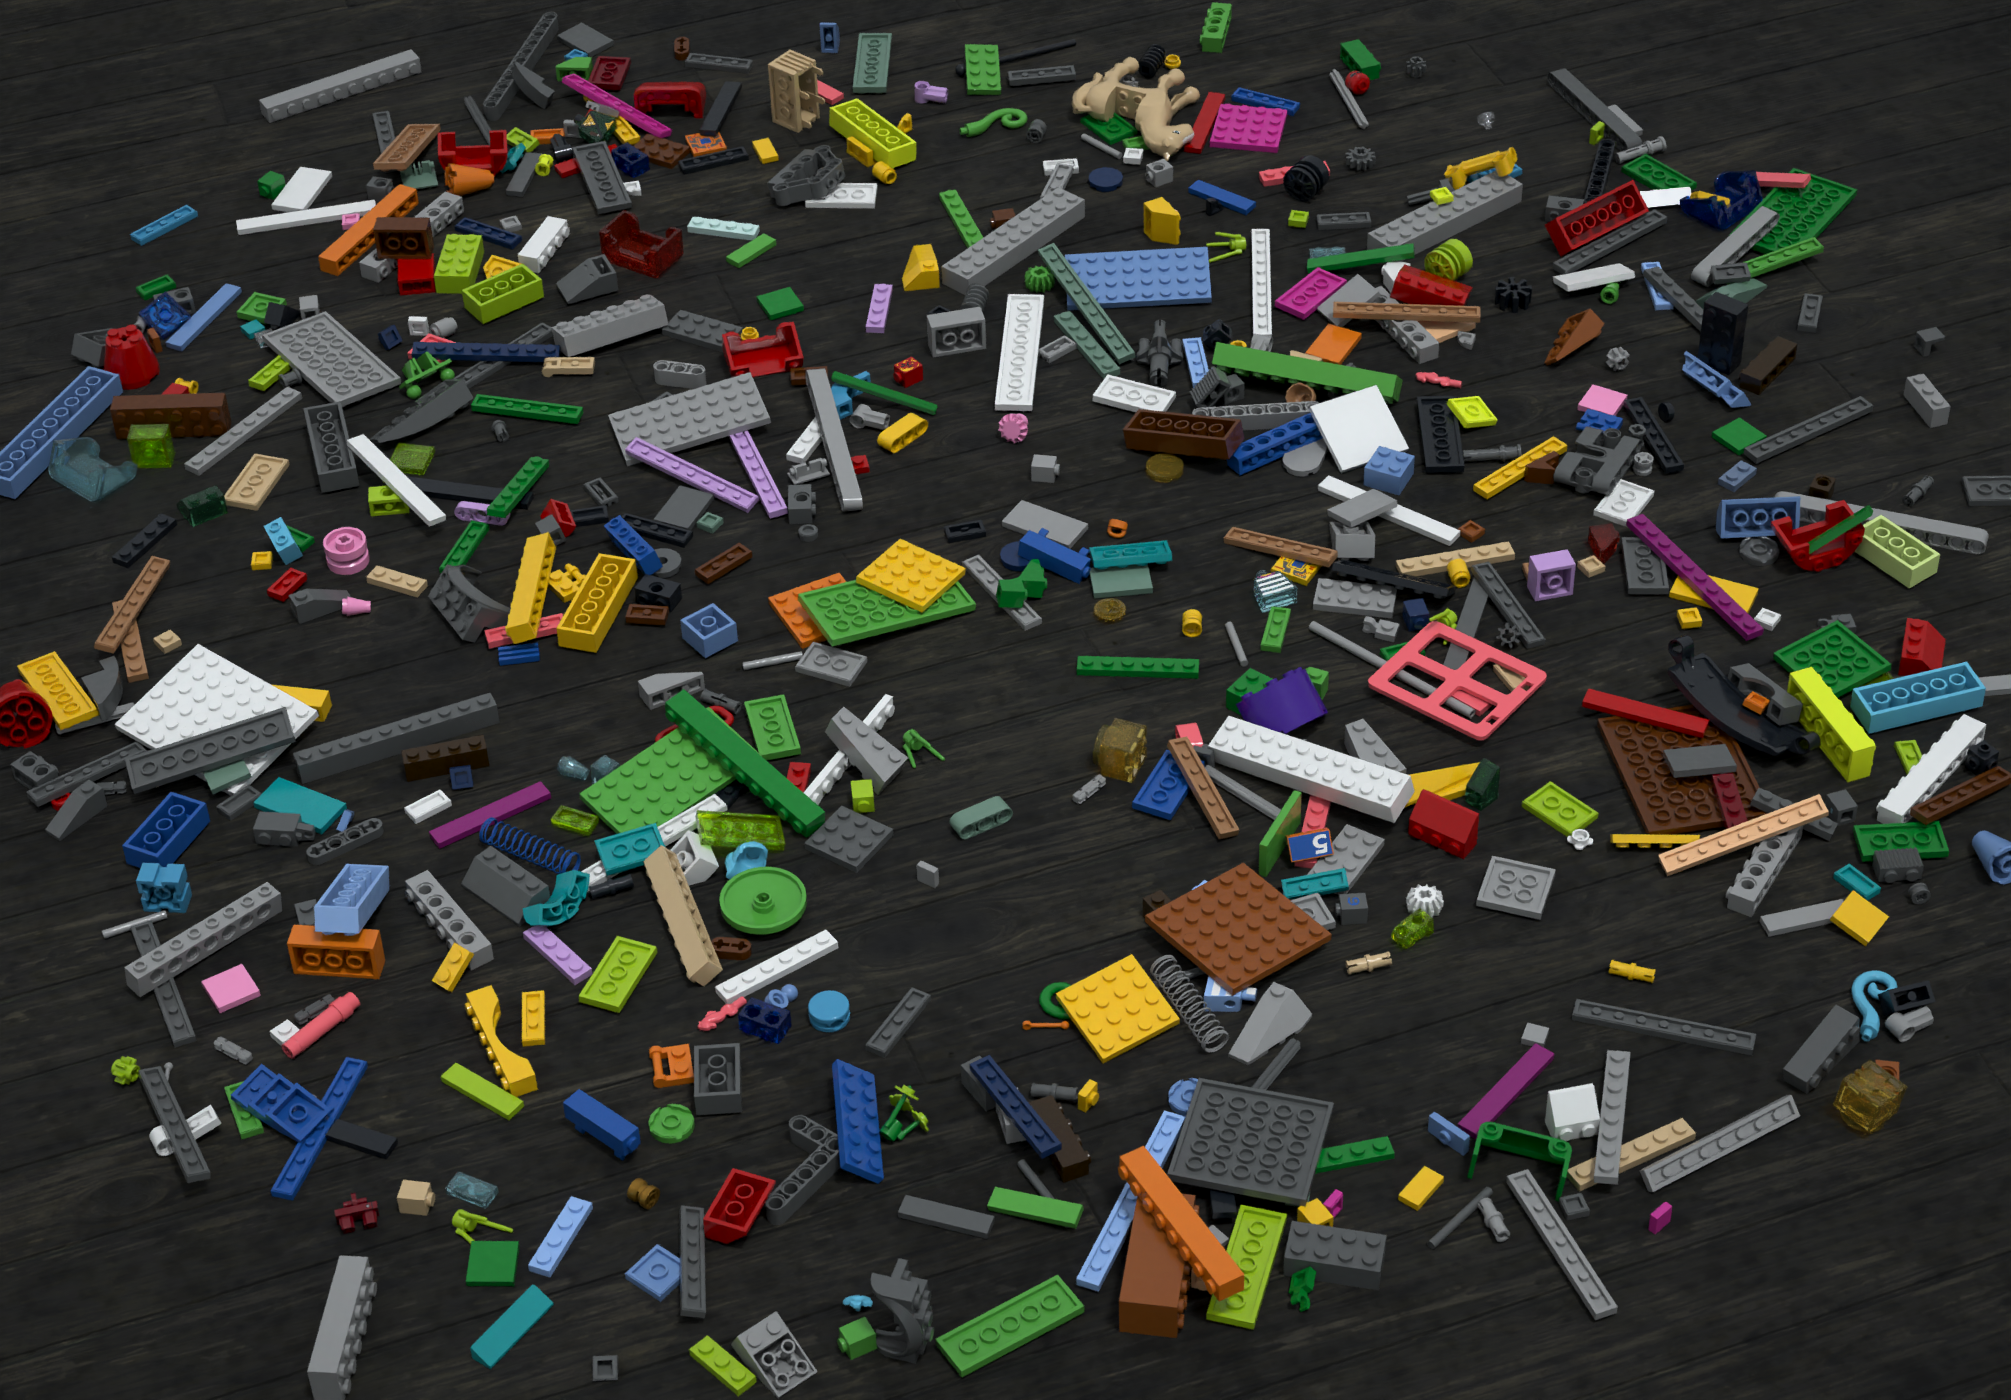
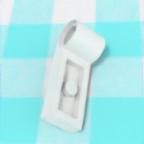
[149,1105,222,1156]

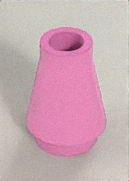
[342,597,371,616]

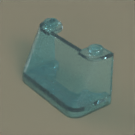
[48,437,138,502]

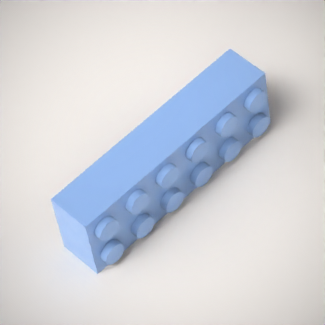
[314,864,389,936]

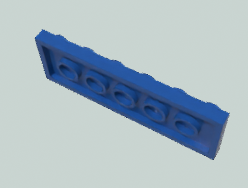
[832,1059,884,1184]

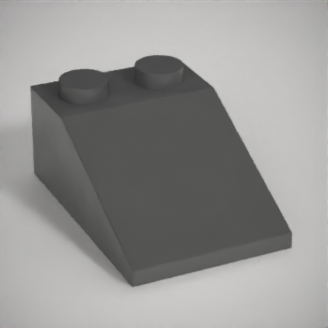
[71,328,113,368]

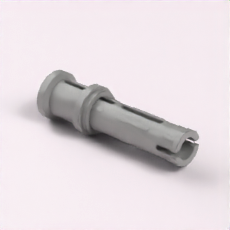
[1615,136,1667,164]

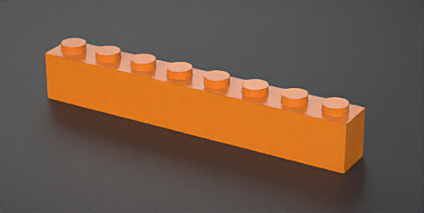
[318,184,419,276]
[1118,1146,1244,1301]

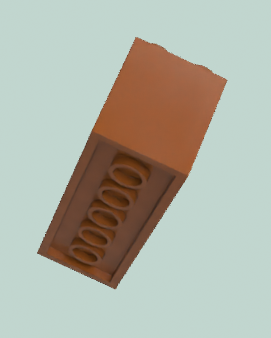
[1119,1194,1199,1338]

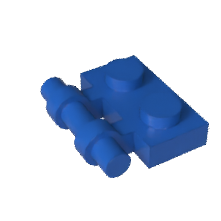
[1576,409,1623,431]

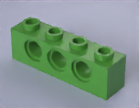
[1200,2,1232,53]

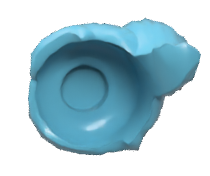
[725,841,768,879]

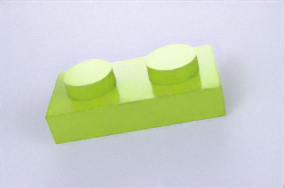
[507,127,539,153]

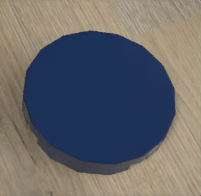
[1088,167,1123,192]
[1000,541,1030,572]

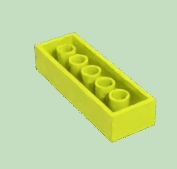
[829,99,916,169]
[1787,667,1876,782]

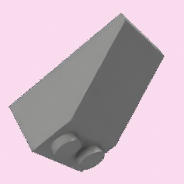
[1329,522,1375,561]

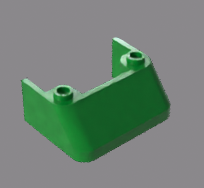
[1467,1122,1572,1201]

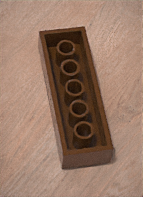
[110,393,231,439]
[1123,409,1244,460]

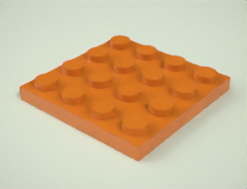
[768,573,846,649]

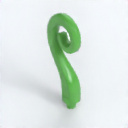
[959,108,1028,137]

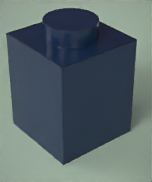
[1402,598,1429,632]

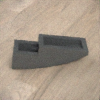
[511,62,555,110]

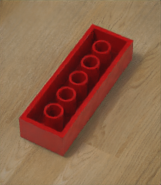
[1545,180,1649,256]

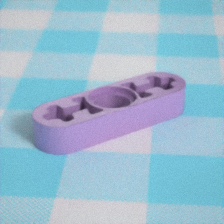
[454,501,510,525]

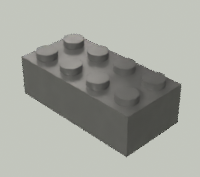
[1283,1221,1387,1290]

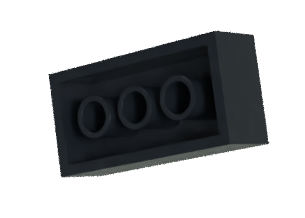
[1698,292,1749,375]

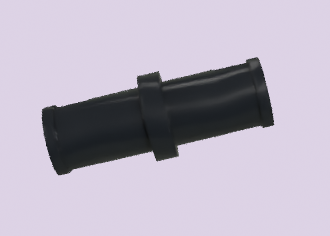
[589,874,634,900]

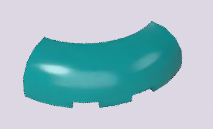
[522,870,590,926]

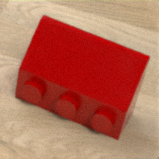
[1898,618,1946,676]
[1408,789,1479,859]
[703,1168,776,1244]

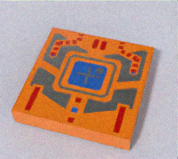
[685,132,727,157]

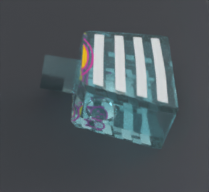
[1254,570,1297,613]

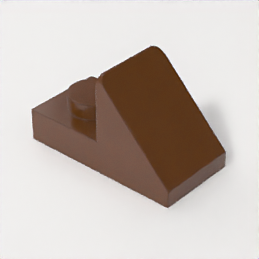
[1524,451,1559,484]

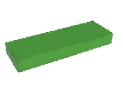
[726,233,776,268]
[1261,606,1291,653]
[224,1081,264,1139]

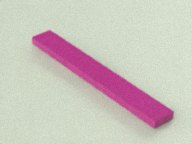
[562,74,672,138]

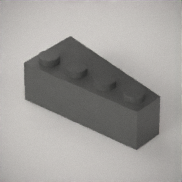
[1783,1005,1861,1094]

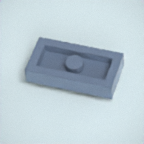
[1718,461,1757,492]

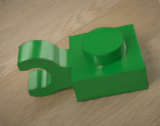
[1289,1266,1316,1312]

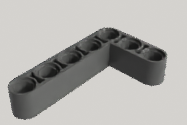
[765,1115,840,1225]

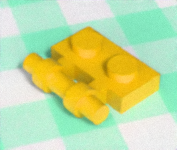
[548,563,586,603]

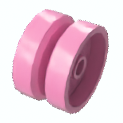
[323,527,370,575]

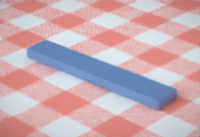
[166,283,242,351]

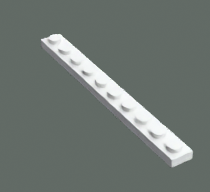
[1252,229,1272,337]

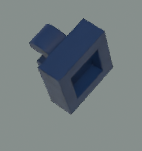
[377,325,403,350]
[450,765,473,789]

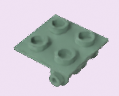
[400,160,438,189]

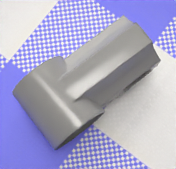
[1250,334,1273,352]
[850,404,890,430]
[1885,1006,1934,1042]

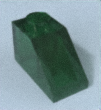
[1465,758,1500,811]

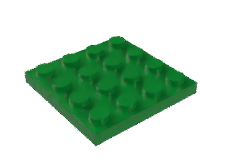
[1773,620,1891,698]

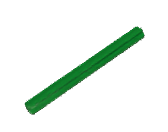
[831,371,938,415]

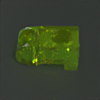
[1391,908,1434,949]

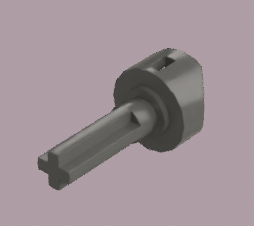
[1407,177,1455,205]

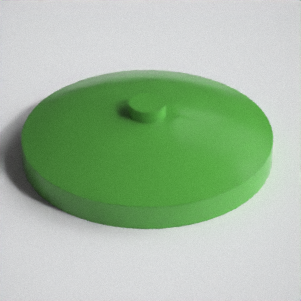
[720,867,807,935]

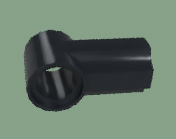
[550,134,573,162]

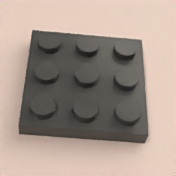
[804,806,894,873]

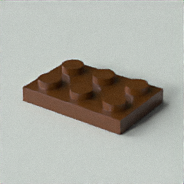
[629,134,690,169]

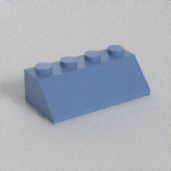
[1716,496,1801,538]

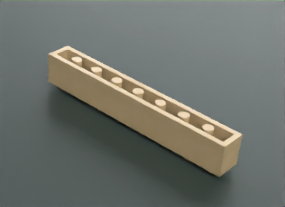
[643,845,723,986]

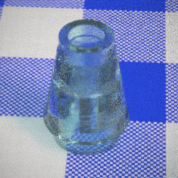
[557,756,590,780]

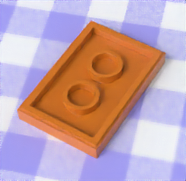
[1305,323,1362,365]

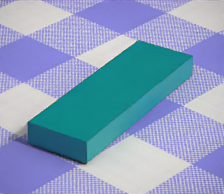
[1281,868,1349,900]

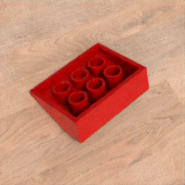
[1390,264,1473,306]

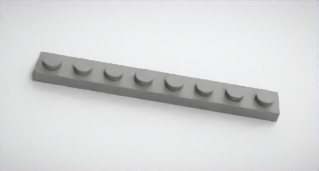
[184,387,302,476]
[1594,1050,1630,1185]
[1640,1095,1800,1192]
[1506,1169,1618,1320]

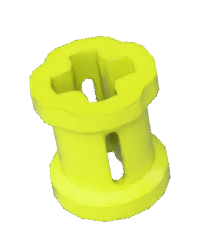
[535,154,554,176]

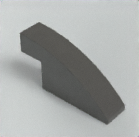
[81,656,123,722]

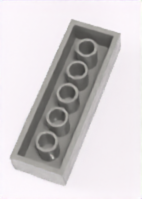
[551,295,668,357]
[307,1256,377,1400]

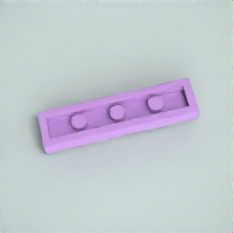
[866,284,893,333]
[523,926,593,985]

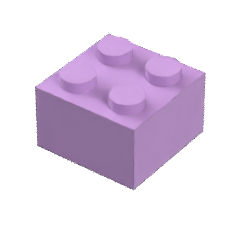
[1527,549,1576,601]

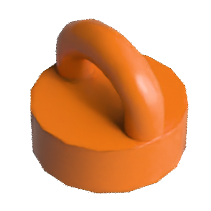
[1107,519,1128,538]

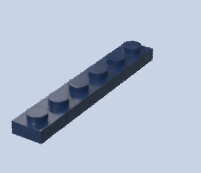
[970,1055,1062,1159]

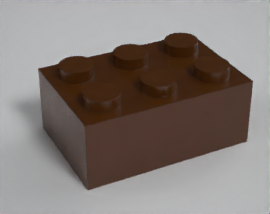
[373,217,434,259]

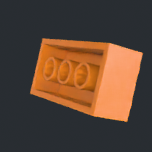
[287,925,385,979]

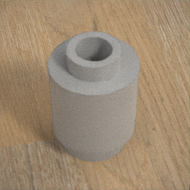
[430,317,458,338]

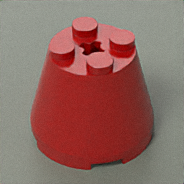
[103,325,160,390]
[0,679,53,749]

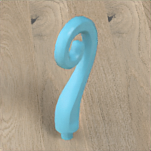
[1851,970,1897,1041]

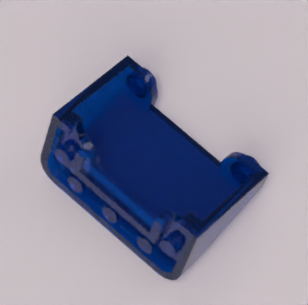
[1679,171,1763,229]

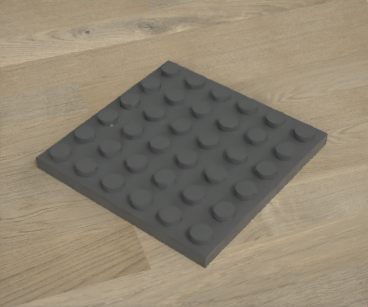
[1167,1078,1334,1207]

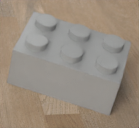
[927,307,986,357]

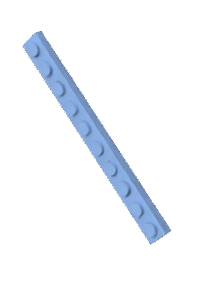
[1076,1110,1186,1292]

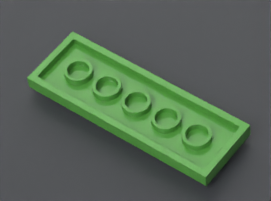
[936,1275,1084,1377]

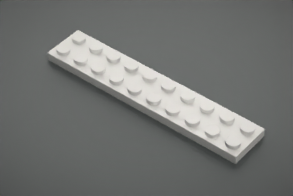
[995,294,1044,411]

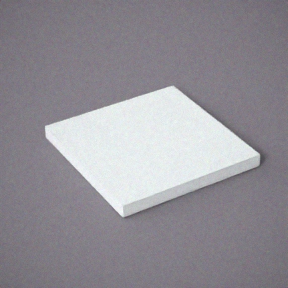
[1309,385,1409,473]

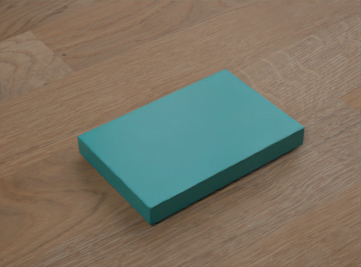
[594,823,665,876]

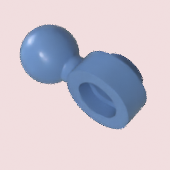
[765,984,798,1013]

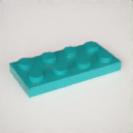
[1089,540,1172,569]

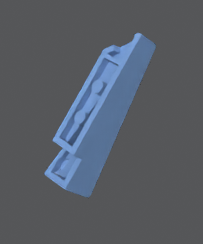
[1682,351,1751,408]

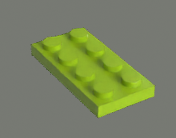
[579,936,657,1013]

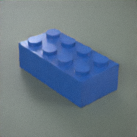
[122,792,210,868]

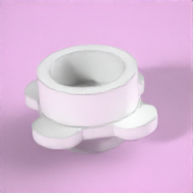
[1567,829,1593,850]

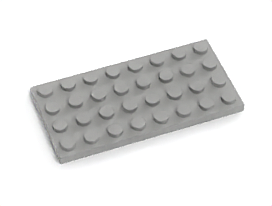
[262,311,401,407]
[608,372,771,466]

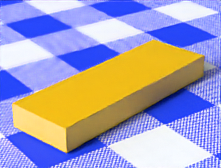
[522,991,545,1047]

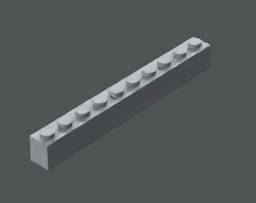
[259,49,422,123]

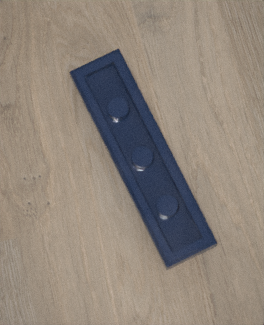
[455,217,522,250]

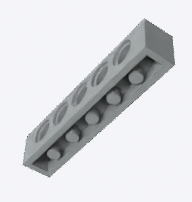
[1372,286,1439,364]
[1726,825,1803,917]
[405,870,494,970]

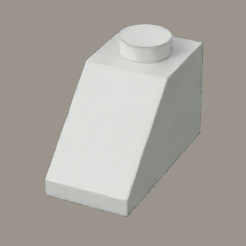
[1381,260,1410,293]

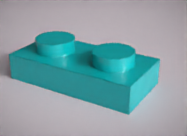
[500,142,526,173]

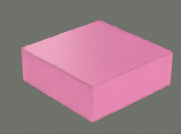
[342,213,360,230]

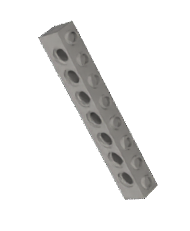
[359,192,464,283]
[124,882,282,997]

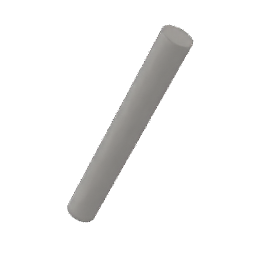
[1081,133,1122,159]
[1225,622,1248,667]
[742,651,803,670]
[102,910,167,939]

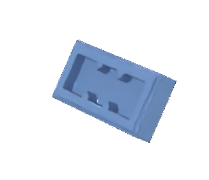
[1428,1112,1470,1156]

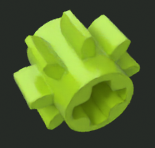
[111,1056,140,1085]

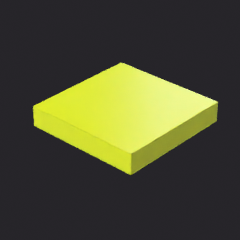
[1447,396,1497,428]

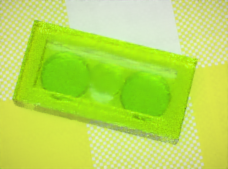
[551,805,599,836]

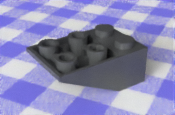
[556,254,618,304]

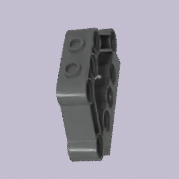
[768,145,845,206]

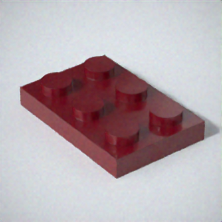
[588,56,631,91]

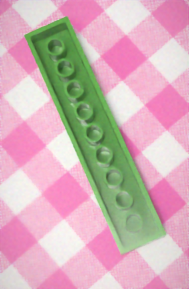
[1212,342,1403,404]

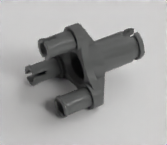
[1136,320,1183,387]

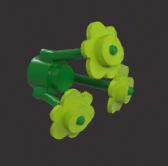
[879,1085,929,1142]

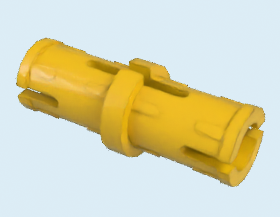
[1609,960,1656,983]

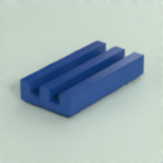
[498,643,540,666]

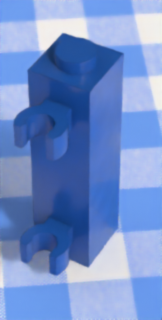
[1018,528,1091,584]
[563,1089,641,1161]

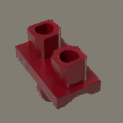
[334,1193,380,1234]

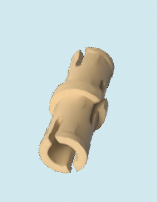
[1345,951,1392,975]

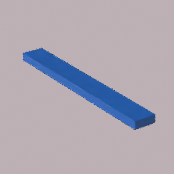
[271,1057,368,1201]

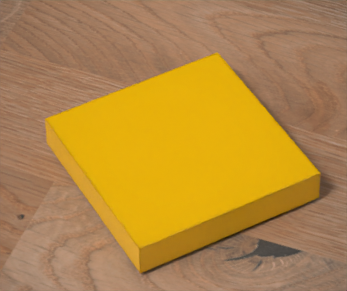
[1830,891,1889,946]

